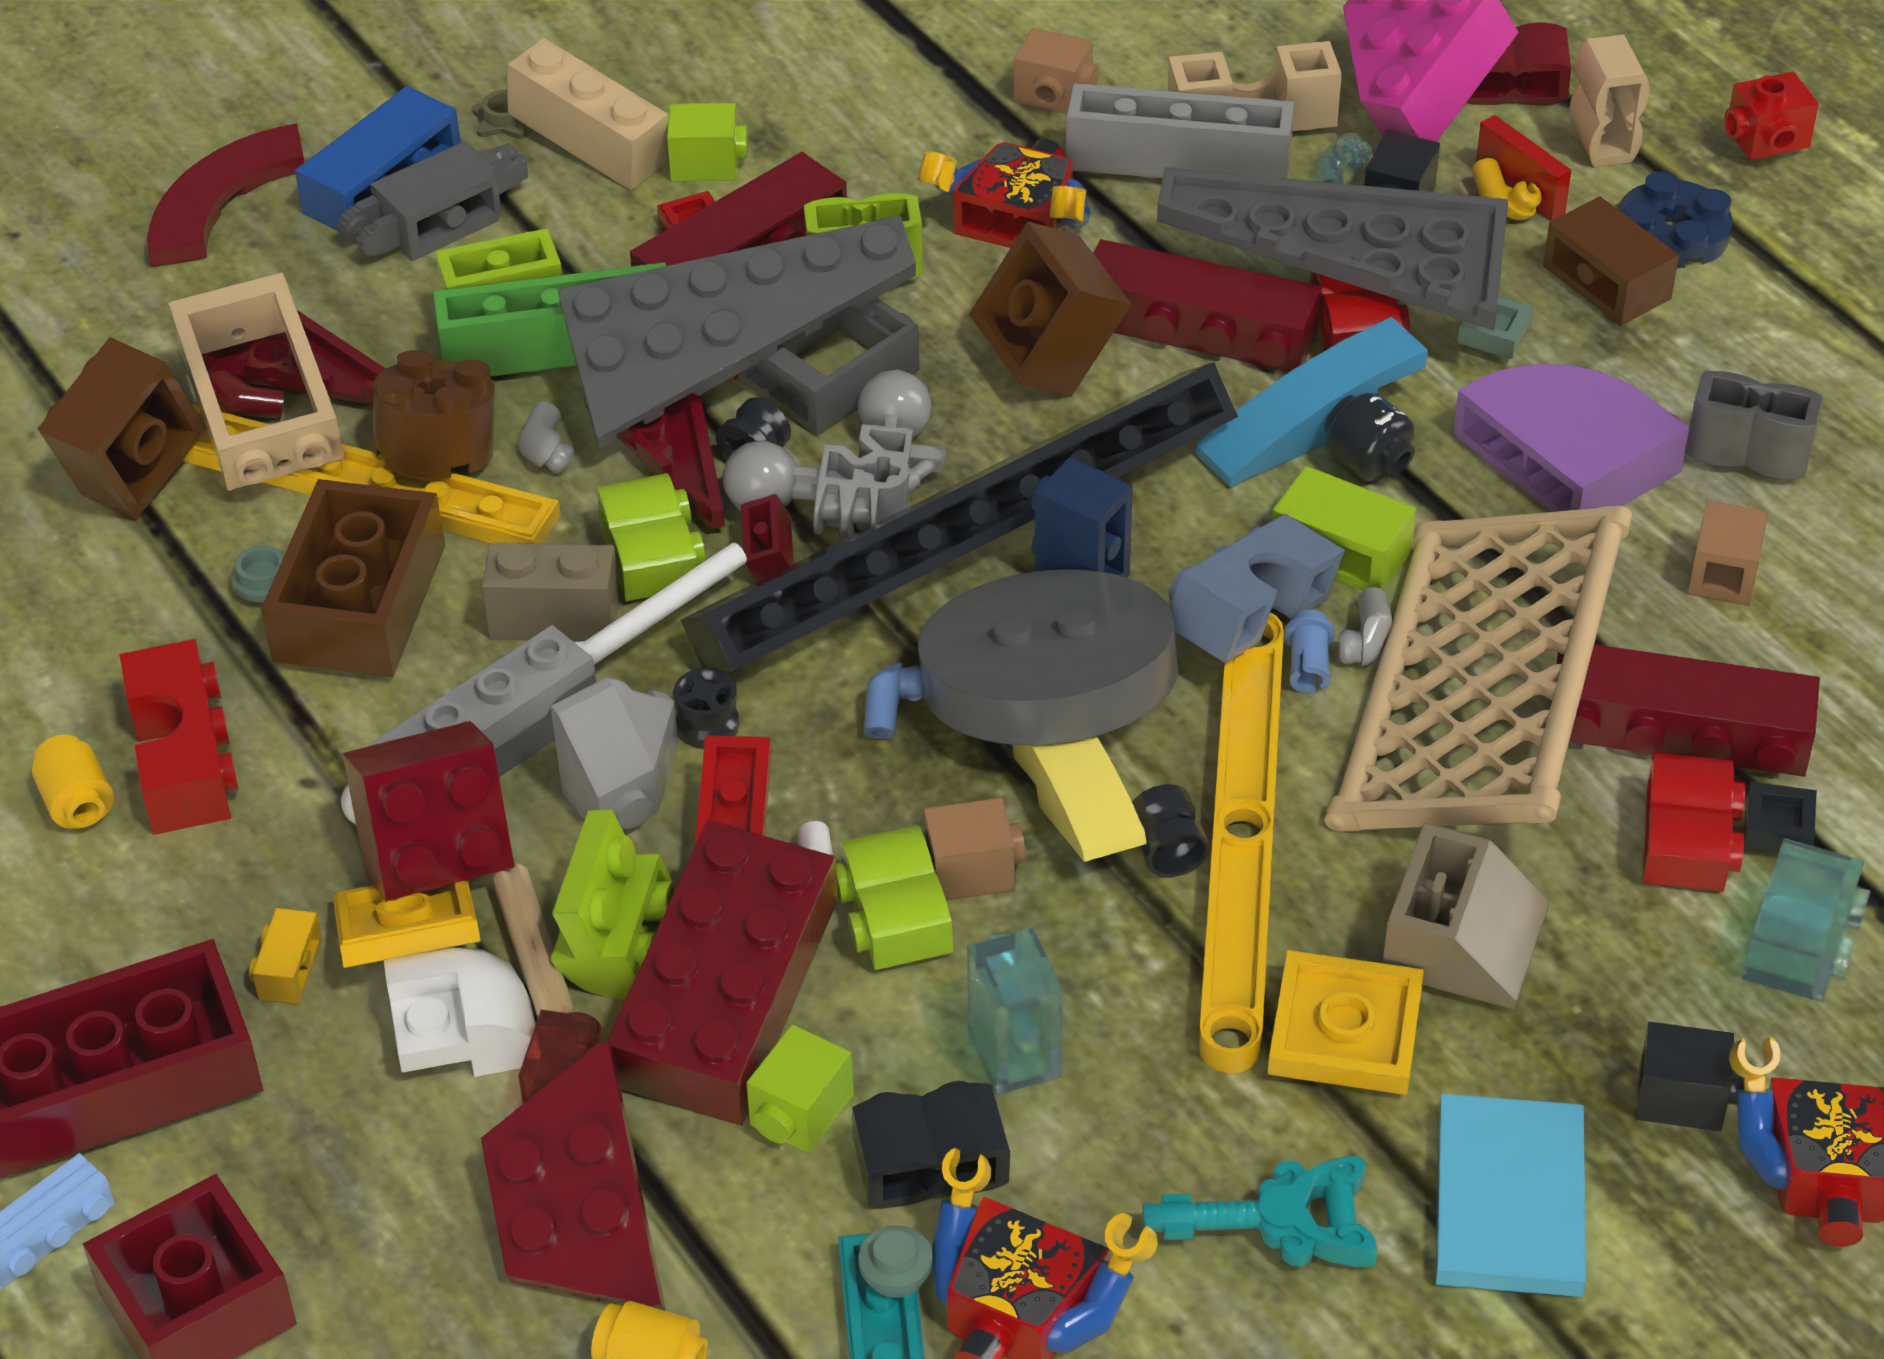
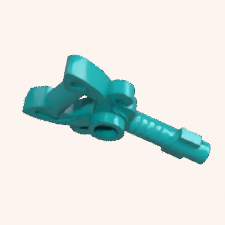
[1142,1156,1377,1267]

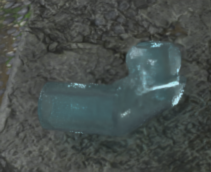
[1315,132,1372,184]

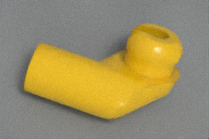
[1472,158,1542,221]

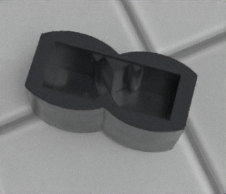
[852,1081,1010,1207]

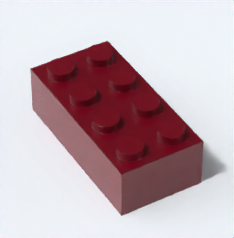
[607,819,838,1126]
[0,938,264,1178]

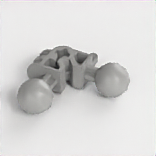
[722,369,946,538]

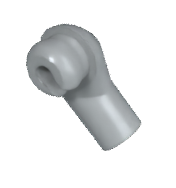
[518,402,574,473]
[1338,587,1392,667]

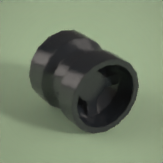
[1132,784,1210,878]

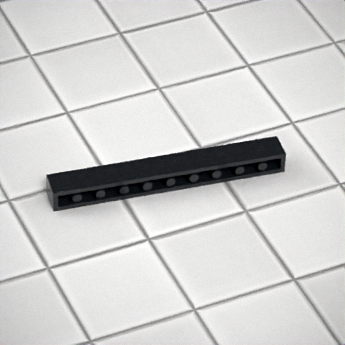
[681,362,1238,673]

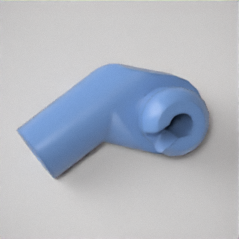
[863,662,924,740]

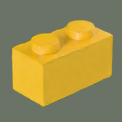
[249,908,322,1005]

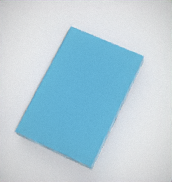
[1435,1094,1586,1297]

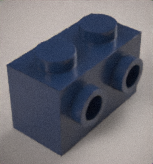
[1031,457,1133,578]

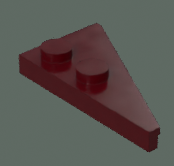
[201,310,386,405]
[584,393,725,529]

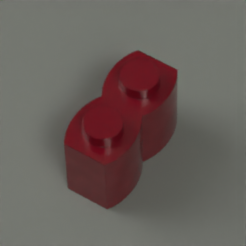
[1466,22,1571,105]

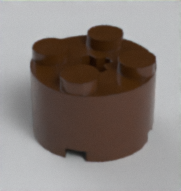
[373,350,495,479]

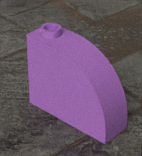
[1453,364,1689,512]

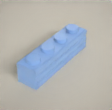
[0,1153,115,1290]

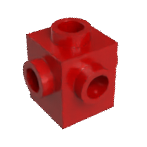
[1724,71,1819,160]

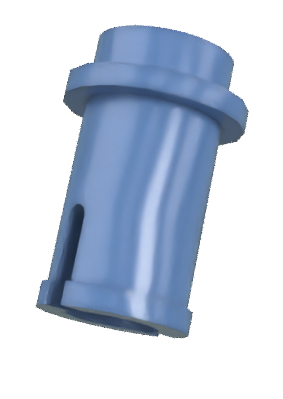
[1284,610,1335,693]

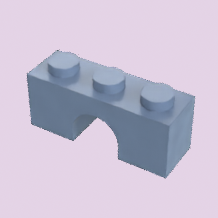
[1169,514,1345,663]

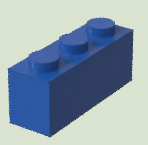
[295,86,461,234]

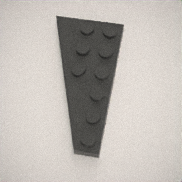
[1157,167,1508,331]
[558,216,916,450]

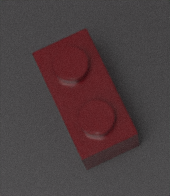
[741,494,794,582]

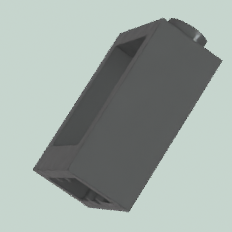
[738,298,919,436]

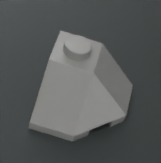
[550,677,678,831]

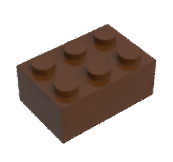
[261,479,445,677]

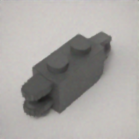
[337,141,528,261]

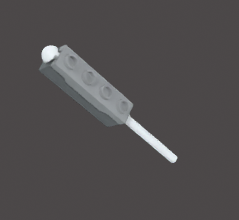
[341,543,747,825]

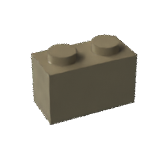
[482,543,620,641]

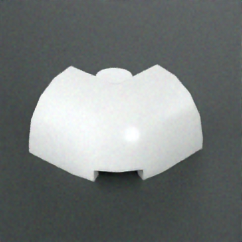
[384,947,543,1077]

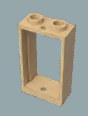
[168,272,345,491]

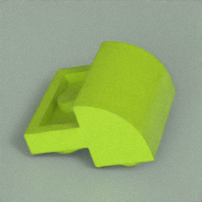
[550,809,678,1000]

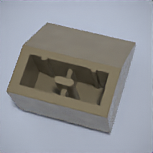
[1383,823,1549,1010]

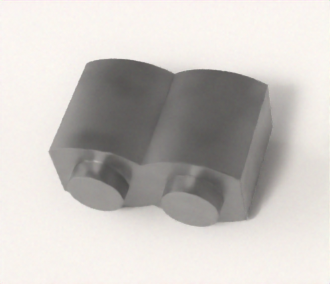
[1685,371,1823,479]

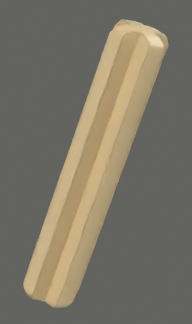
[493,863,574,1031]

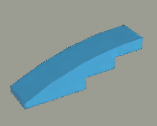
[1195,317,1428,487]

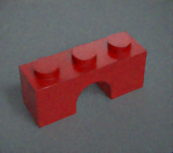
[119,639,239,835]

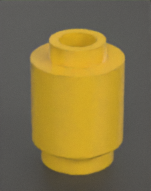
[31,734,114,829]
[591,1301,708,1359]

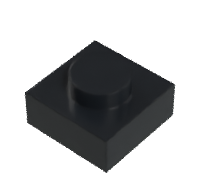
[1744,781,1817,857]

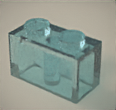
[1742,838,1870,1003]
[967,927,1063,1096]

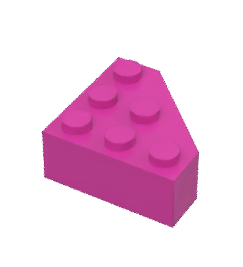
[1343,0,1519,142]

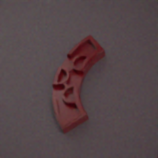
[147,123,305,267]

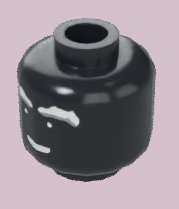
[1324,393,1415,482]

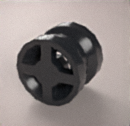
[715,397,791,460]
[673,668,740,749]

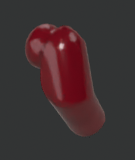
[208,370,283,419]

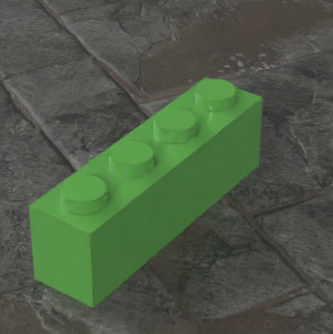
[433,262,666,377]

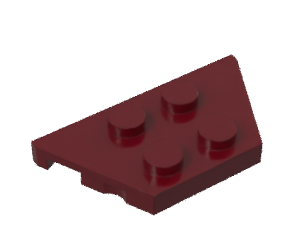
[481,1041,666,1311]

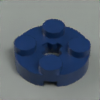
[1619,172,1733,268]

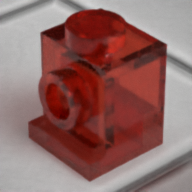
[518,1009,602,1103]

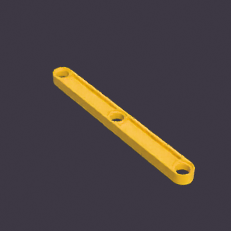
[1199,613,1284,1074]

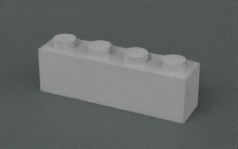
[1066,83,1294,179]

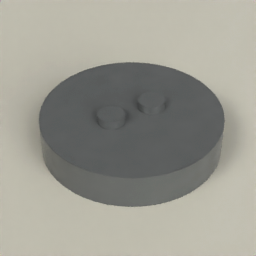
[918,569,1178,745]

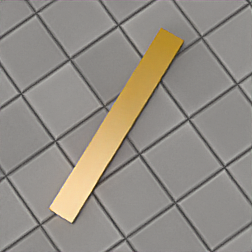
[182,404,561,544]

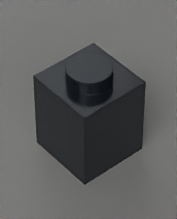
[1364,130,1440,192]
[1636,1021,1744,1132]

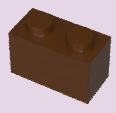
[1543,196,1679,326]

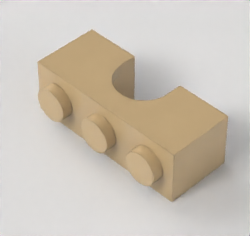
[1167,41,1342,131]

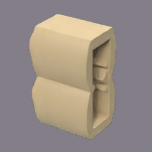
[1569,34,1650,168]

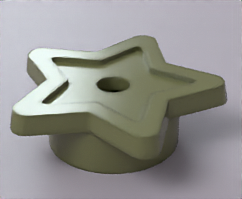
[472,89,525,139]

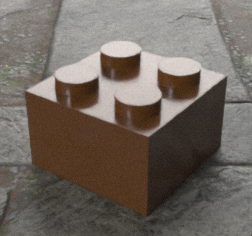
[969,221,1132,397]
[37,337,206,521]

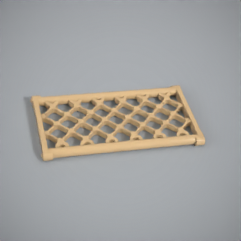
[1325,505,1633,832]

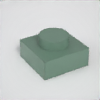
[1457,296,1534,359]

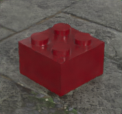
[342,721,515,901]
[82,1174,297,1359]

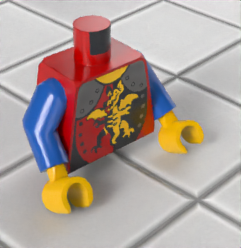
[917,139,1091,248]
[1729,1037,1884,1247]
[932,1148,1158,1359]

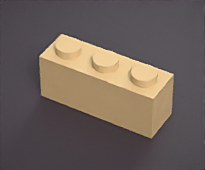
[507,38,669,191]

